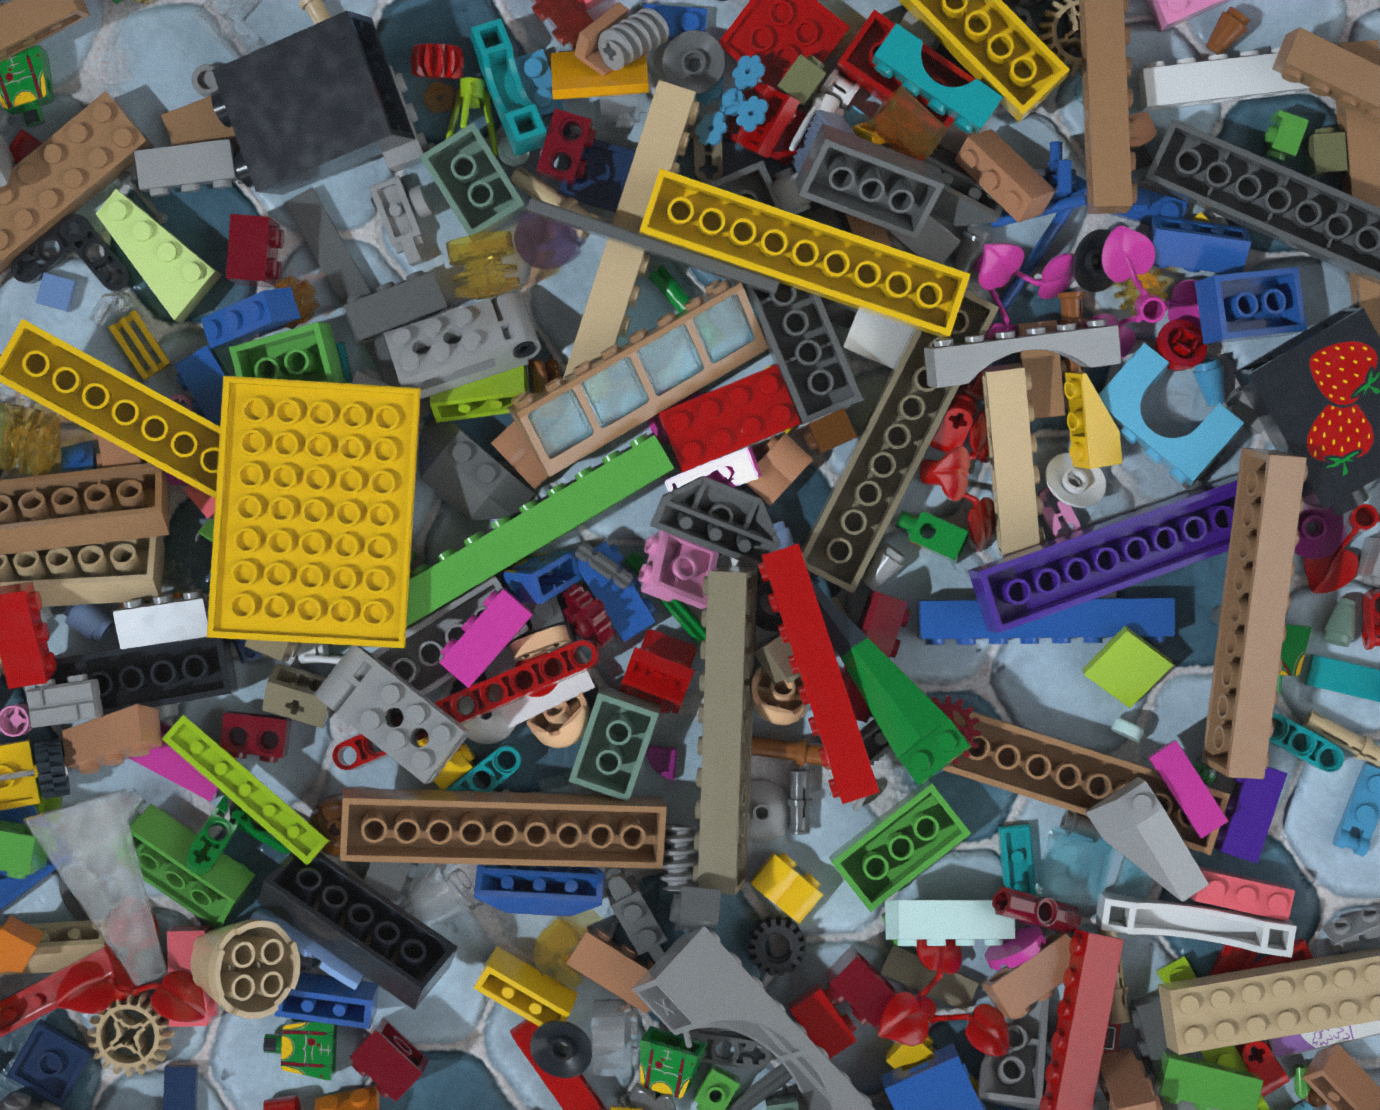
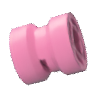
[0,703,34,737]

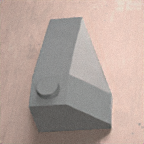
[1085,777,1209,902]
[978,998,1049,1110]

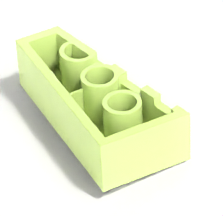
[95,189,222,323]

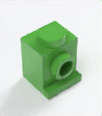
[1264,110,1309,163]
[694,1064,740,1110]

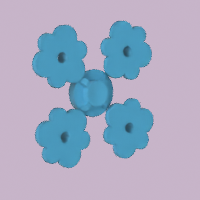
[695,55,769,146]

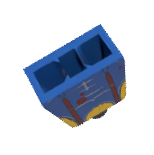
[502,550,582,604]

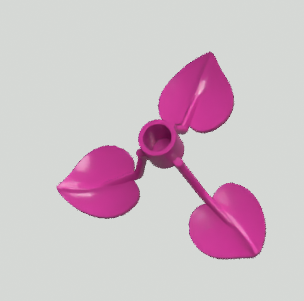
[1085,225,1201,368]
[974,243,1075,340]

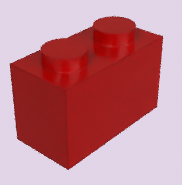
[788,983,857,1060]

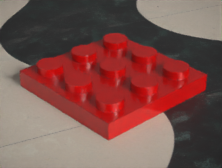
[718,0,850,92]

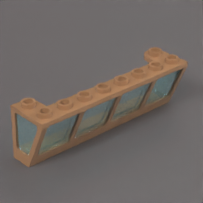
[507,278,769,477]

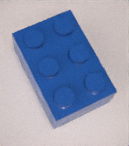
[1195,267,1307,345]

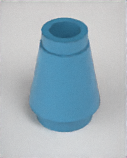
[1192,357,1226,406]

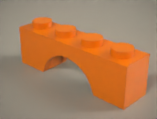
[0,915,45,1010]

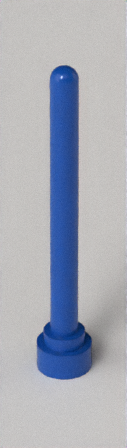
[1000,176,1087,310]

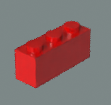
[0,582,57,689]

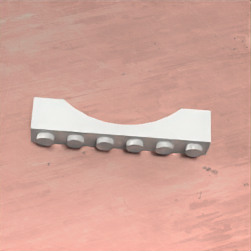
[1096,891,1297,958]

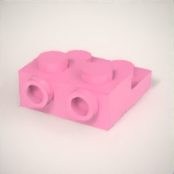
[638,530,719,609]

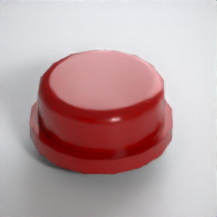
[1154,319,1207,371]

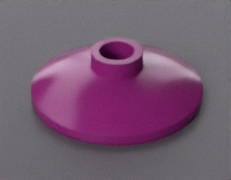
[1294,499,1346,559]

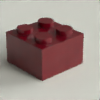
[226,214,284,288]
[826,945,898,1029]
[349,1017,429,1102]

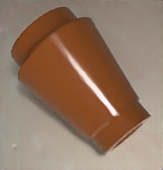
[1205,7,1250,55]

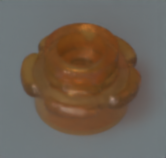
[424,82,455,113]

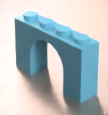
[1099,343,1244,487]

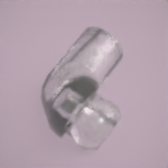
[88,291,133,327]

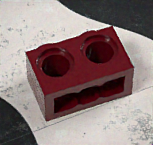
[536,108,597,185]
[220,710,292,763]

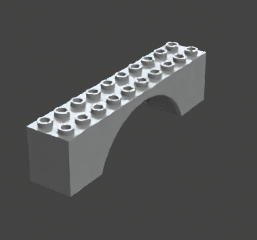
[632,926,875,1110]

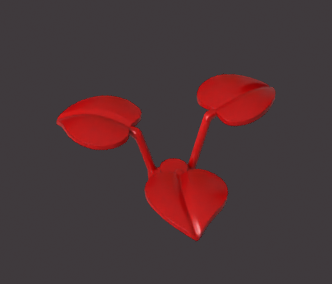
[920,409,996,552]
[1303,504,1380,594]
[55,898,206,1022]
[878,939,1010,1057]

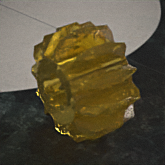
[1113,269,1168,316]

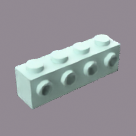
[885,900,1015,946]

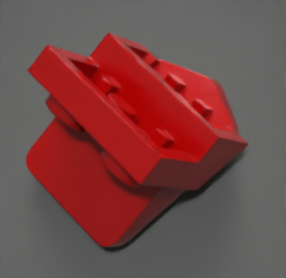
[725,81,812,165]
[619,629,697,715]

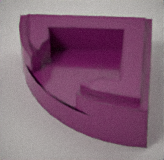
[646,745,678,780]

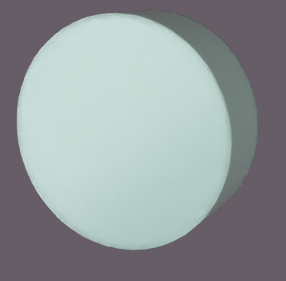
[1111,718,1145,743]

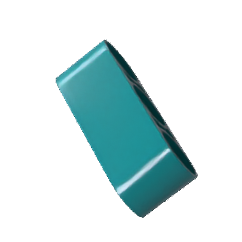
[1269,712,1344,772]
[446,743,522,792]

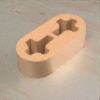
[509,625,571,661]

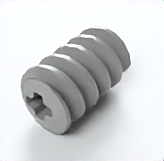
[598,8,669,71]
[659,824,699,892]

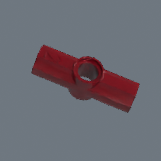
[992,887,1082,934]

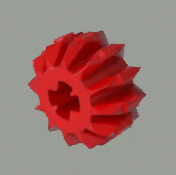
[410,43,465,80]

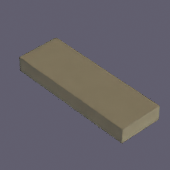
[879,944,979,1012]

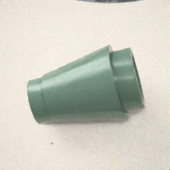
[1323,598,1358,647]

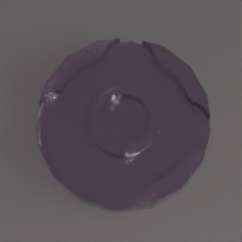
[514,212,577,270]

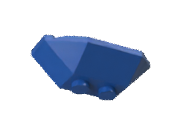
[474,864,604,917]

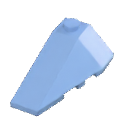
[251,908,364,990]

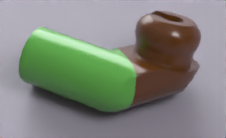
[1293,1064,1327,1107]

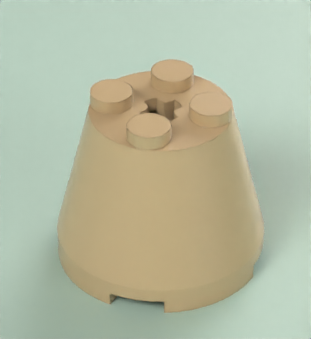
[190,919,300,1019]

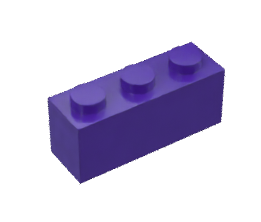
[1214,766,1288,864]

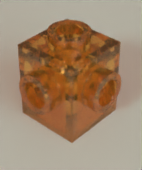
[274,275,321,329]

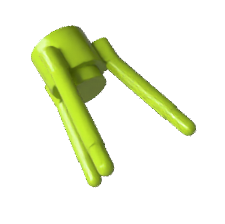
[445,77,498,156]

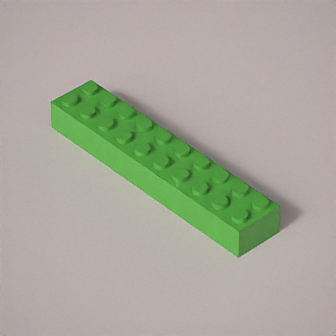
[407,433,674,628]

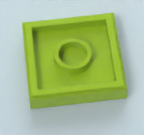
[1082,626,1173,708]

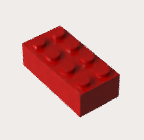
[836,10,975,141]
[657,364,801,473]

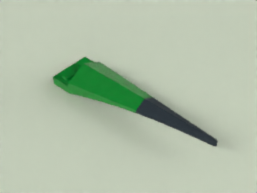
[811,580,972,786]

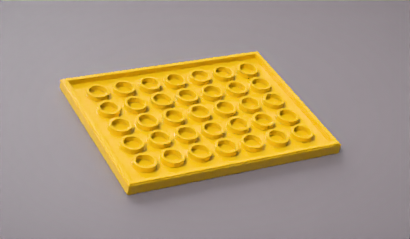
[207,376,421,648]

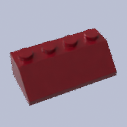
[841,590,911,723]

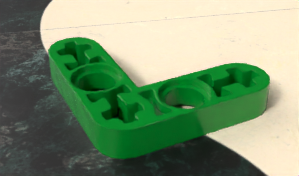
[186,795,291,875]

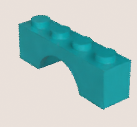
[470,18,547,156]
[871,23,1003,134]

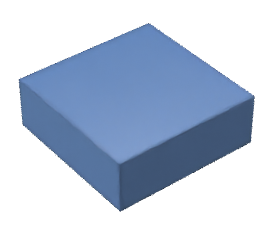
[36,272,77,312]

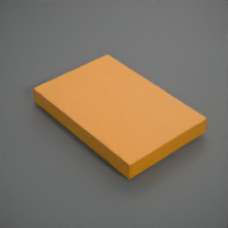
[551,51,649,100]

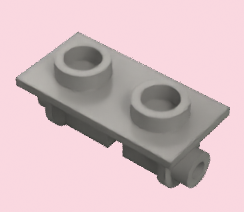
[1322,903,1380,954]

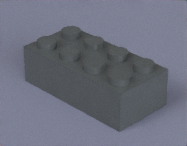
[796,123,945,240]

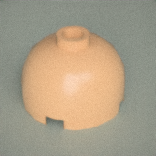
[751,666,810,726]
[526,692,591,748]

